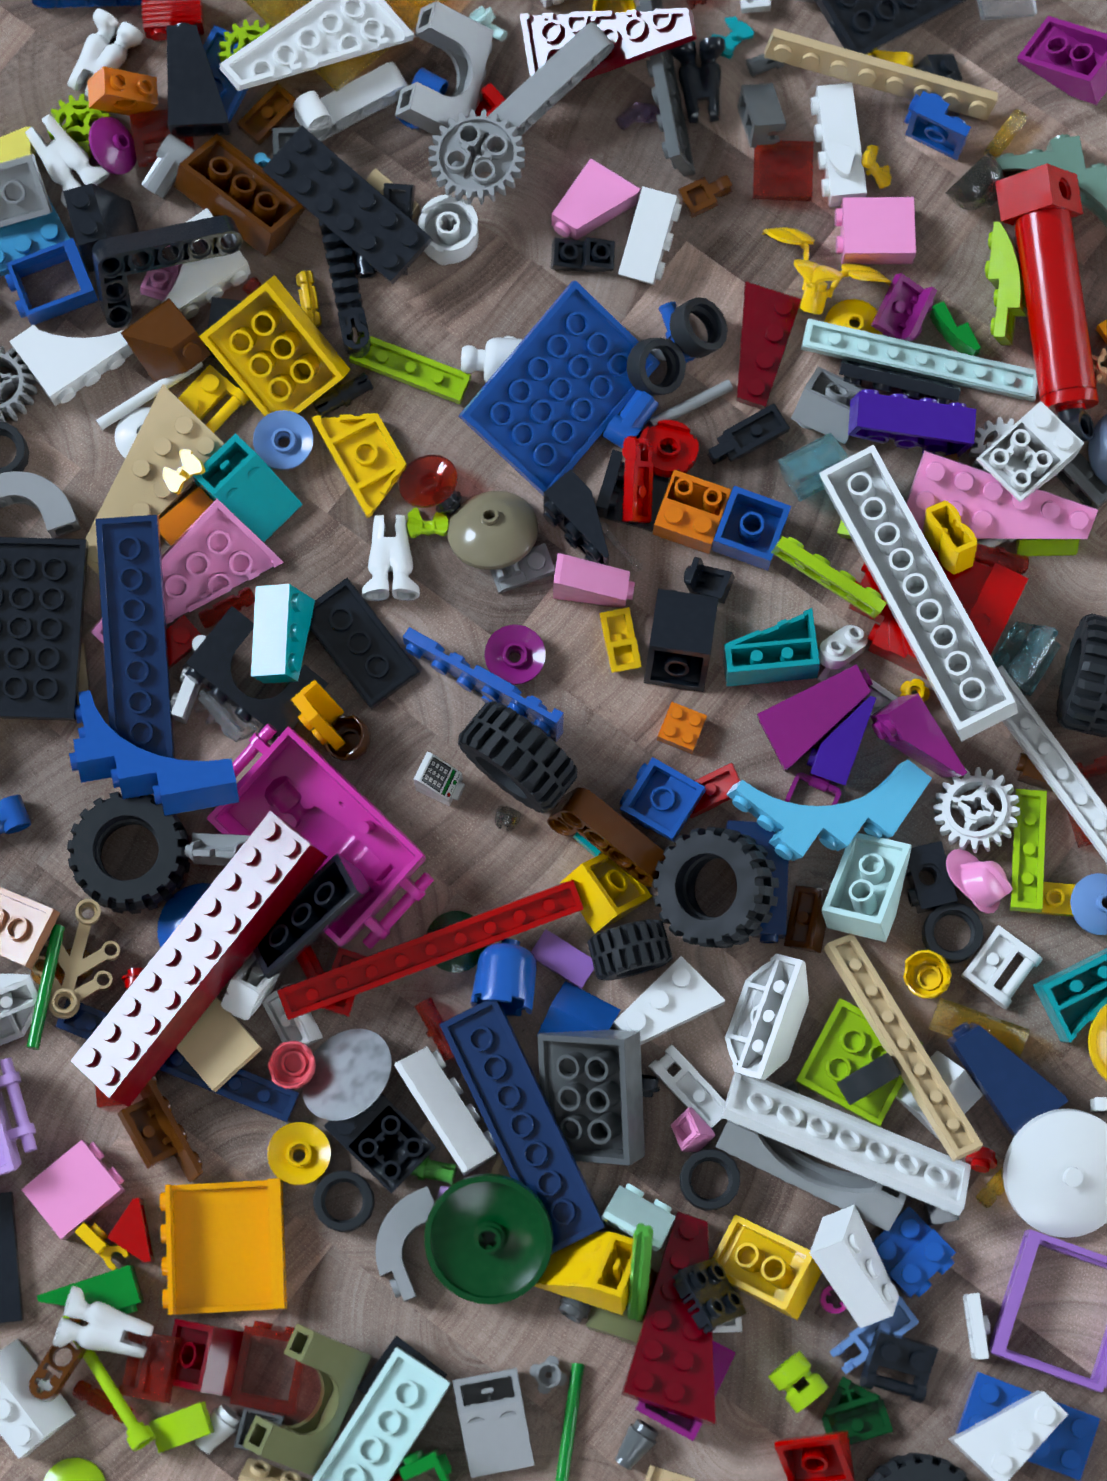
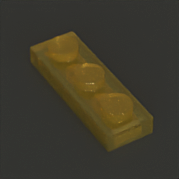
[929,997,1030,1058]

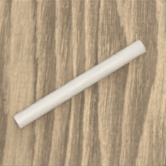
[96,362,203,430]

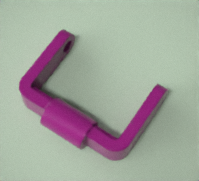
[785,772,841,805]

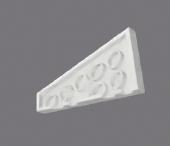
[220,0,414,91]

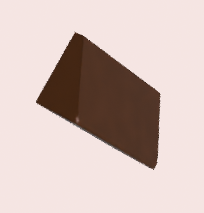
[784,885,828,953]

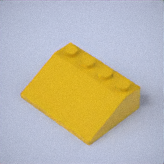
[199,275,351,416]

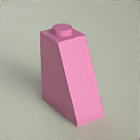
[551,158,640,240]
[553,553,635,608]

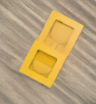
[599,607,642,673]

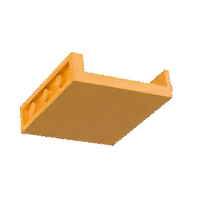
[160,1178,287,1315]

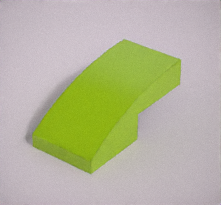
[149,1401,215,1453]

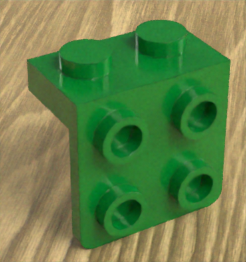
[399,1449,453,1481]

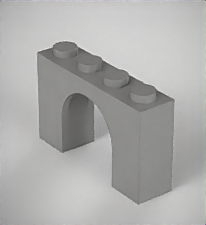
[395,1,494,136]

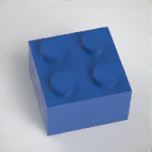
[711,486,791,571]

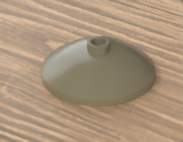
[447,491,538,570]

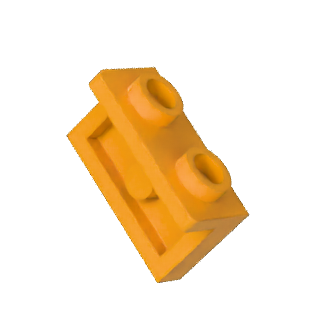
[291,680,345,751]

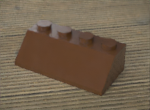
[174,134,305,257]

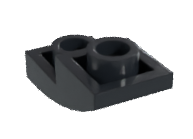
[551,237,615,272]

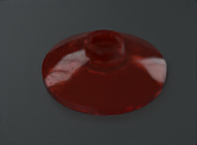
[399,455,458,508]

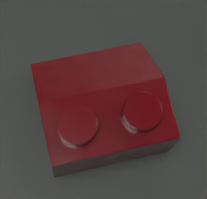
[162,1319,244,1397]

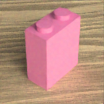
[835,197,916,264]
[21,1140,126,1240]

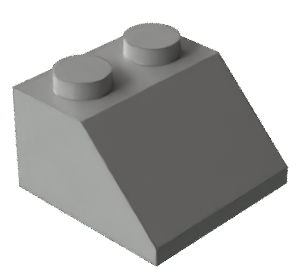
[791,367,866,444]

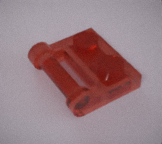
[129,108,196,168]
[118,1331,182,1403]

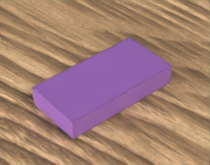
[531,929,594,989]

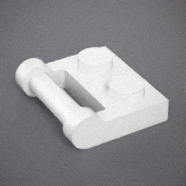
[961,925,1043,1009]

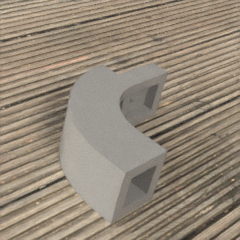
[0,471,81,538]
[375,1186,435,1302]

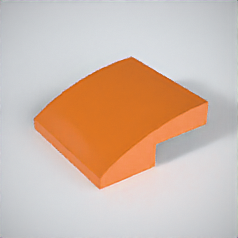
[159,486,213,546]

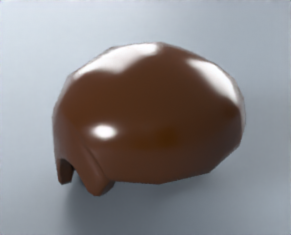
[325,715,370,761]

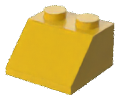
[560,853,653,933]

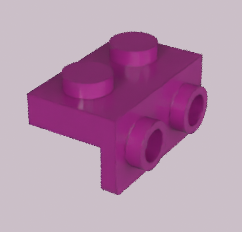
[871,273,937,341]

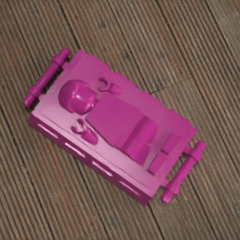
[206,723,434,949]

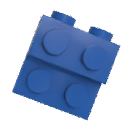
[904,91,971,161]
[619,757,706,842]
[872,1206,956,1298]

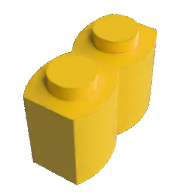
[922,500,977,574]

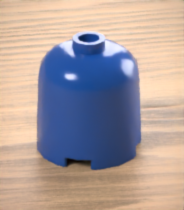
[471,939,537,1017]

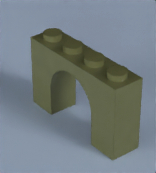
[242,1323,371,1476]

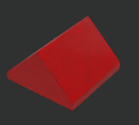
[775,1431,855,1481]

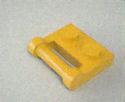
[178,364,250,433]

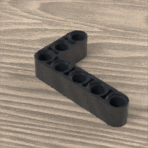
[92,215,243,328]

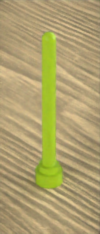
[63,1316,156,1452]

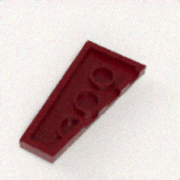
[736,281,802,410]

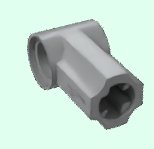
[141,134,196,198]

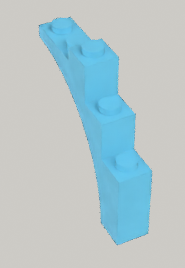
[727,760,932,861]

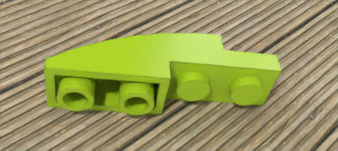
[985,221,1027,345]

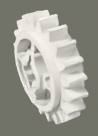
[933,767,1020,853]

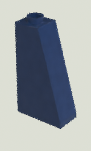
[726,820,789,944]
[947,1022,1069,1136]

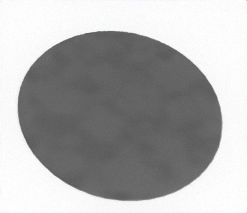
[302,1029,392,1121]

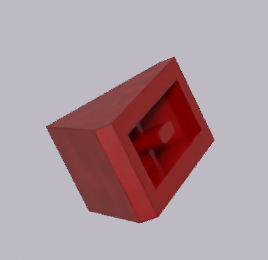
[107,1198,155,1263]

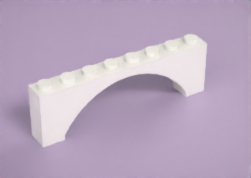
[10,208,251,406]

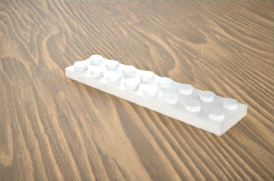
[721,1072,971,1216]

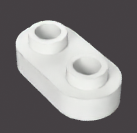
[818,625,868,669]

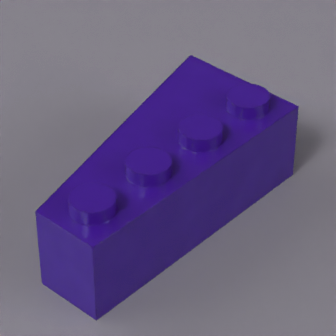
[848,389,976,458]

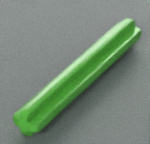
[627,1223,653,1322]

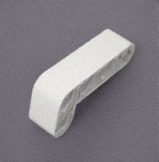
[293,62,408,141]

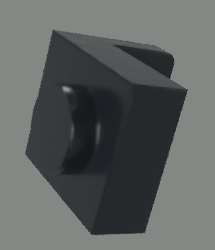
[913,54,963,82]
[684,557,735,604]

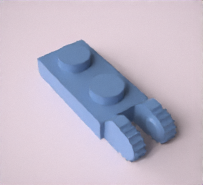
[829,1296,919,1374]

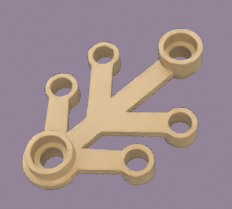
[32,899,120,1019]

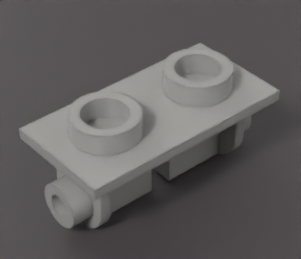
[185,833,250,866]

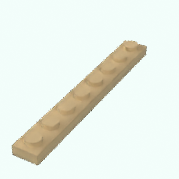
[764,28,998,121]
[824,934,983,1162]

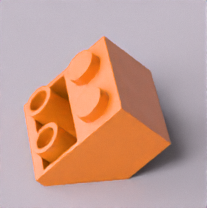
[653,470,732,554]

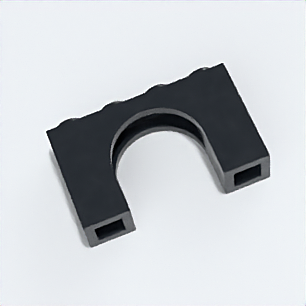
[182,606,329,743]

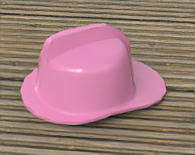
[946,849,1012,914]

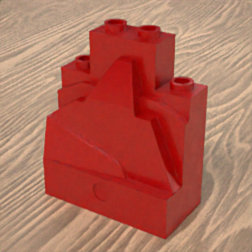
[849,547,1029,680]

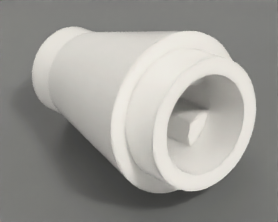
[195,1404,241,1454]

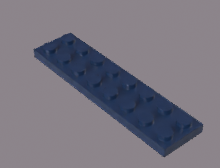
[95,515,175,759]
[439,1001,607,1254]

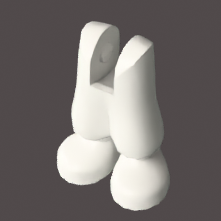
[67,9,144,97]
[25,114,110,207]
[362,515,420,601]
[53,1286,154,1358]

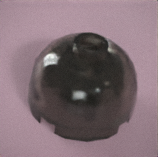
[945,152,1004,210]

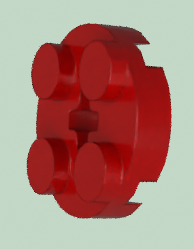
[640,420,699,477]

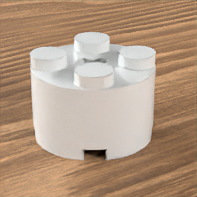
[418,195,479,265]

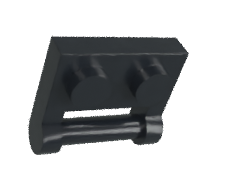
[860,1329,938,1403]

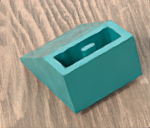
[193,433,303,542]

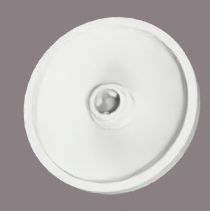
[1003,1109,1107,1238]

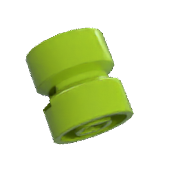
[768,1351,829,1413]

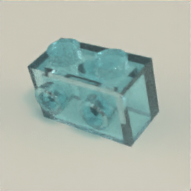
[778,433,848,502]

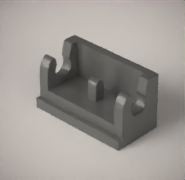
[737,83,786,148]
[1056,449,1107,510]

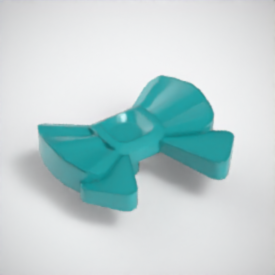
[711,17,754,59]

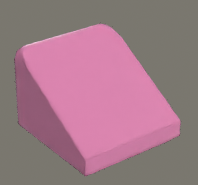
[671,1107,715,1152]

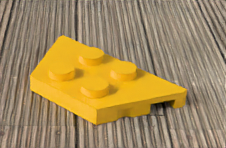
[312,413,407,519]

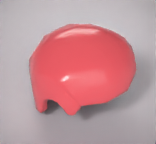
[267,1040,316,1089]

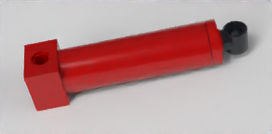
[995,163,1099,442]

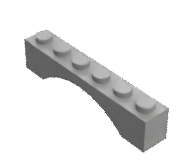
[715,1120,907,1231]

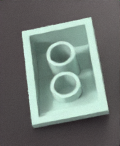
[821,833,912,942]
[601,1184,676,1251]

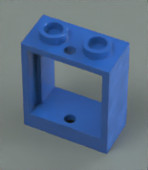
[5,238,98,326]

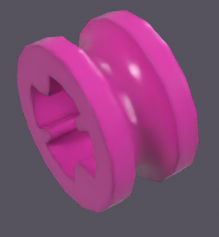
[820,1285,846,1314]

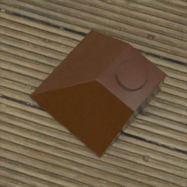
[120,298,211,381]

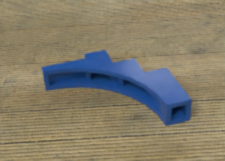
[69,690,239,816]

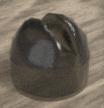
[494,806,521,832]

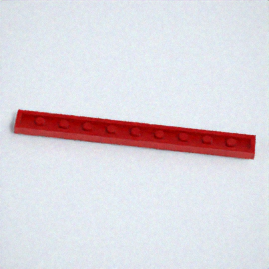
[277,879,584,1020]

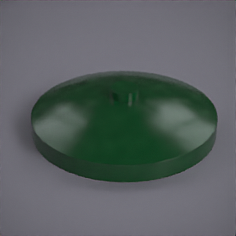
[424,1173,554,1305]

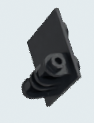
[672,1257,747,1334]

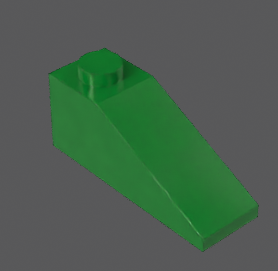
[36,1265,145,1315]

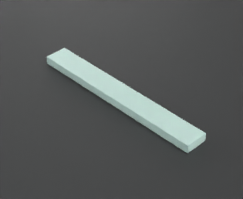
[801,319,1038,402]

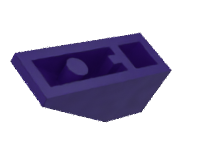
[806,696,876,786]

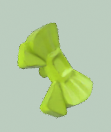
[407,507,449,538]

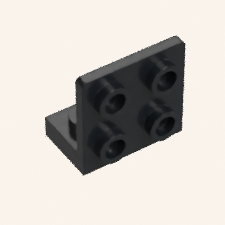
[596,449,669,531]

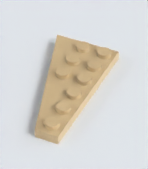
[85,384,224,575]

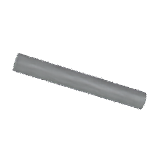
[649,380,733,427]

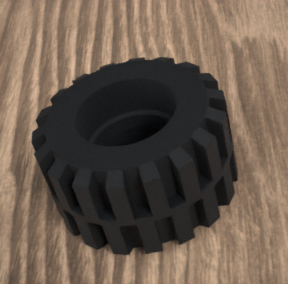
[587,919,673,981]

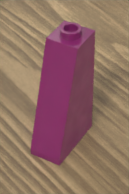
[757,664,873,771]

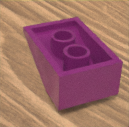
[1017,16,1107,105]
[870,694,967,778]

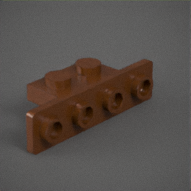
[117,1075,203,1182]

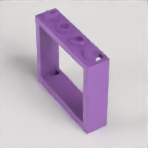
[988,1229,1107,1393]

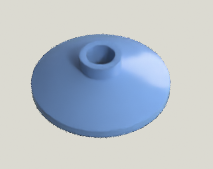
[253,410,313,470]
[1071,873,1107,936]

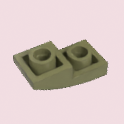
[586,1305,645,1346]

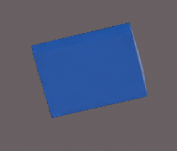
[536,981,621,1037]

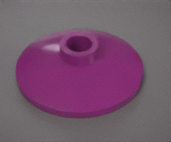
[89,117,137,175]
[484,625,546,685]

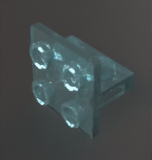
[992,621,1061,696]

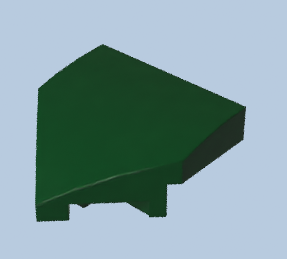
[821,1376,893,1446]

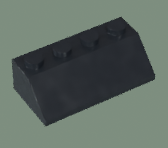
[253,853,371,979]

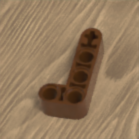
[547,787,666,887]

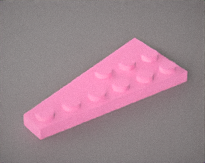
[906,450,1098,539]
[90,499,284,644]

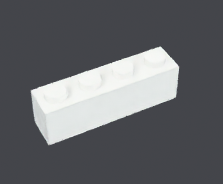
[810,83,867,207]

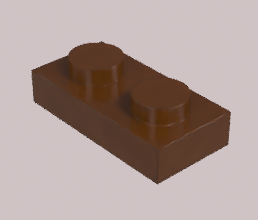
[237,83,296,146]

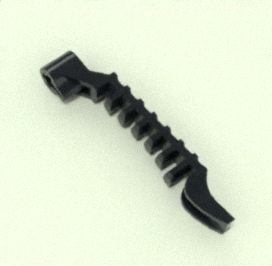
[319,221,371,358]

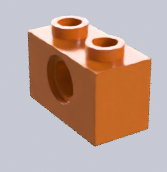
[87,66,158,118]

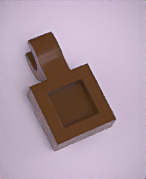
[678,175,732,219]

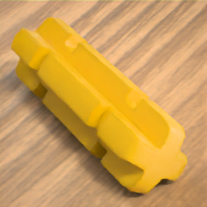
[296,271,322,328]

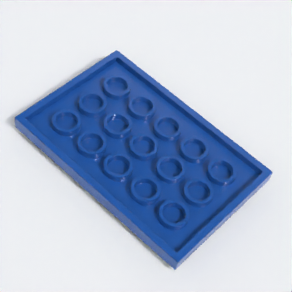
[458,280,661,496]

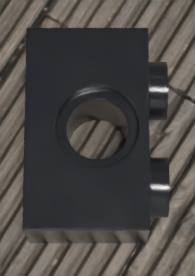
[905,841,958,914]

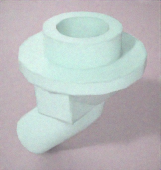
[469,6,507,42]

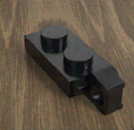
[707,403,790,465]

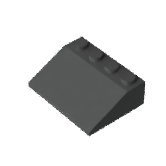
[537,1030,645,1165]

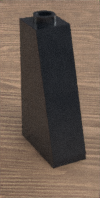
[167,23,231,137]

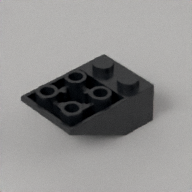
[543,469,609,566]
[324,1093,436,1194]

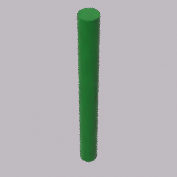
[27,924,65,1050]
[555,1362,585,1481]

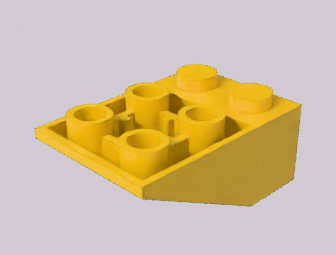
[534,1232,633,1315]

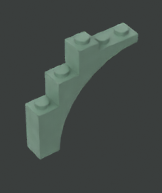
[990,134,1107,228]

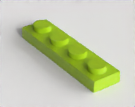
[349,335,472,405]
[771,536,887,619]
[1010,789,1047,913]

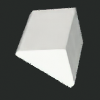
[895,1050,983,1140]

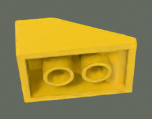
[712,1214,822,1320]

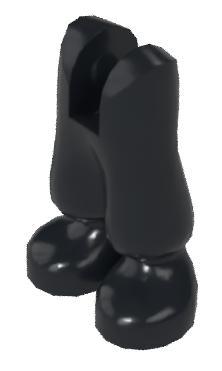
[670,37,725,124]

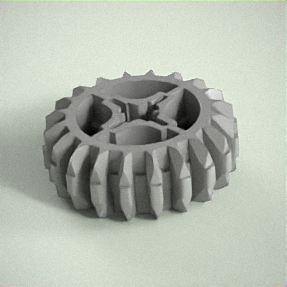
[0,345,37,422]

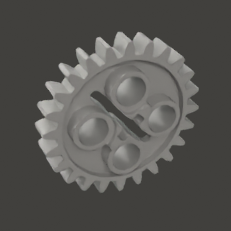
[428,109,526,204]

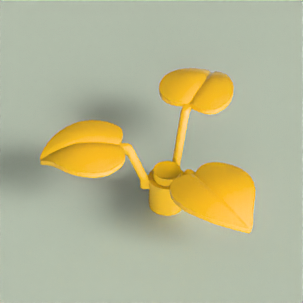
[763,227,891,315]

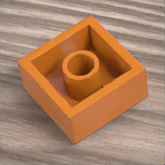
[657,701,707,754]

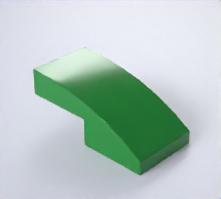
[929,301,981,356]

